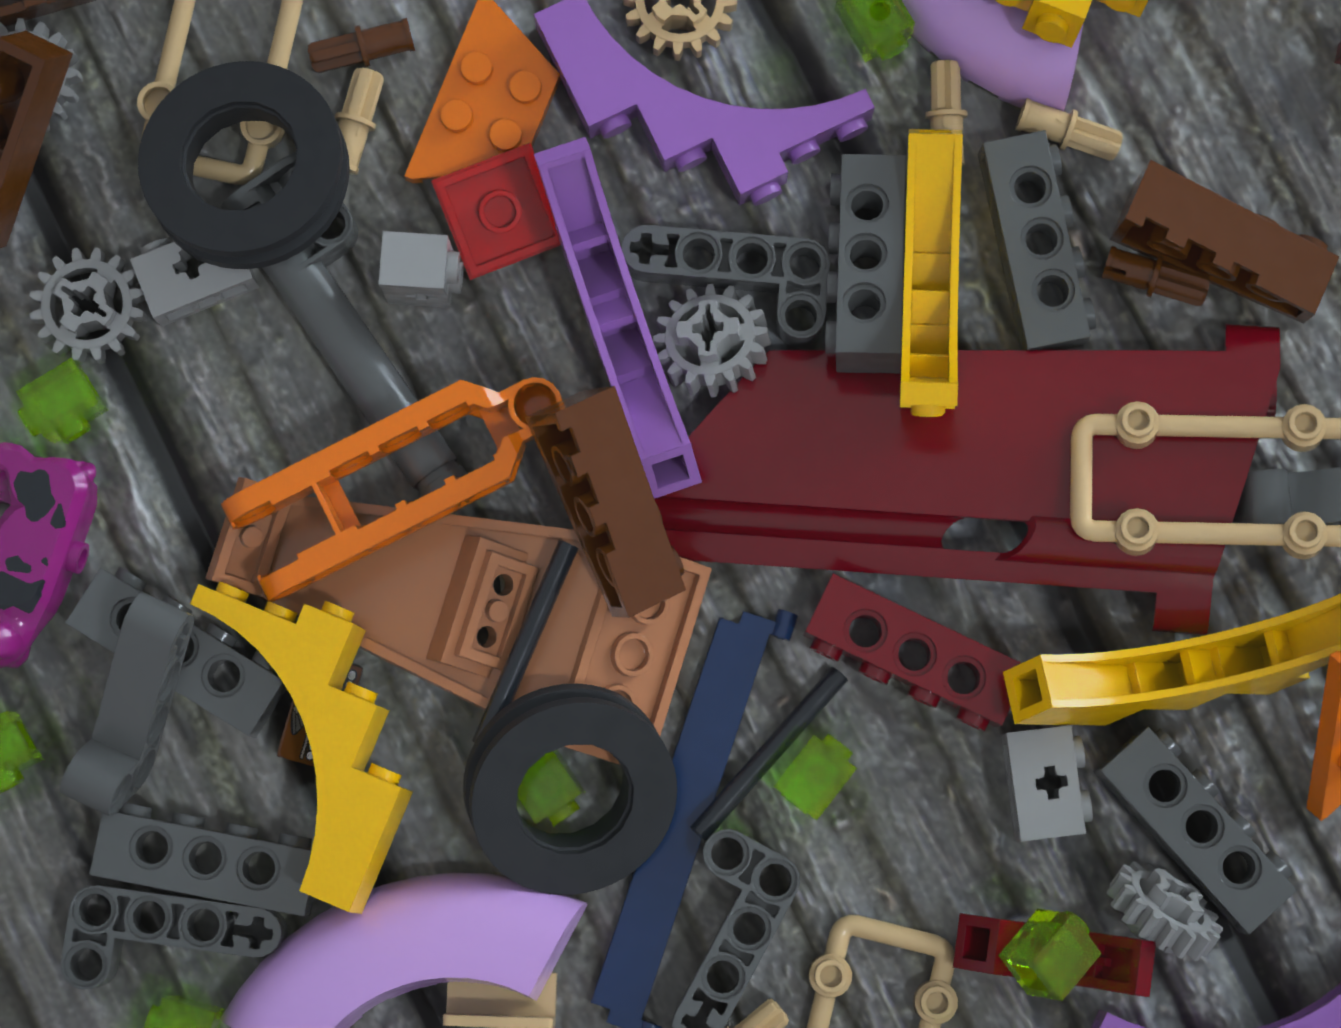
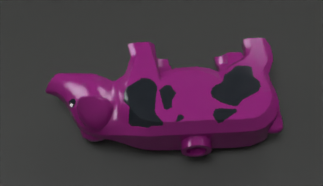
[0,442,97,669]

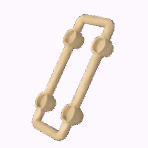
[137,0,303,185]
[1070,401,1341,559]
[806,915,958,1028]

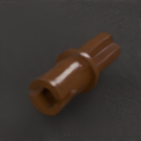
[308,18,415,73]
[1101,246,1210,306]

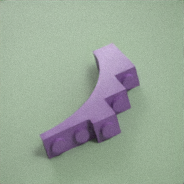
[534,0,875,206]
[534,137,702,499]

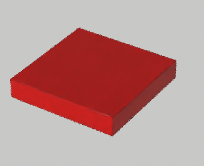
[431,143,561,280]

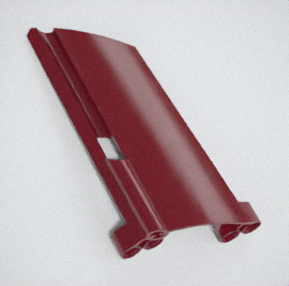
[654,324,1280,635]

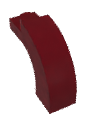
[953,913,1156,997]

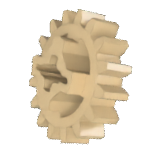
[623,0,737,61]

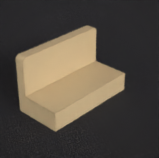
[443,973,558,1028]

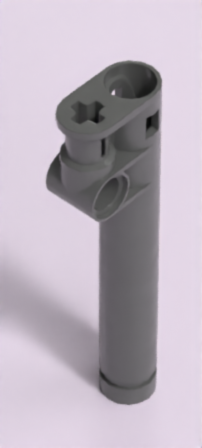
[222,151,468,498]

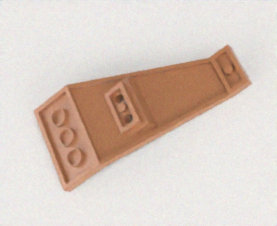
[205,477,712,765]

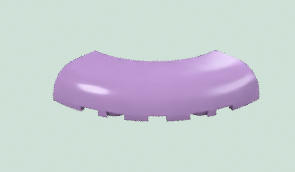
[889,0,1083,111]
[220,873,588,1028]

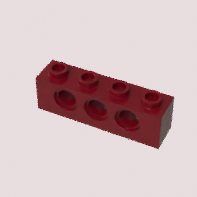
[803,573,1021,732]

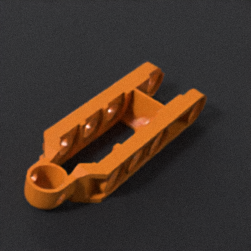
[221,377,563,602]

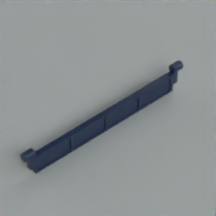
[591,609,798,1028]

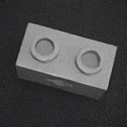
[378,231,464,308]
[130,238,260,327]
[1001,725,1093,842]

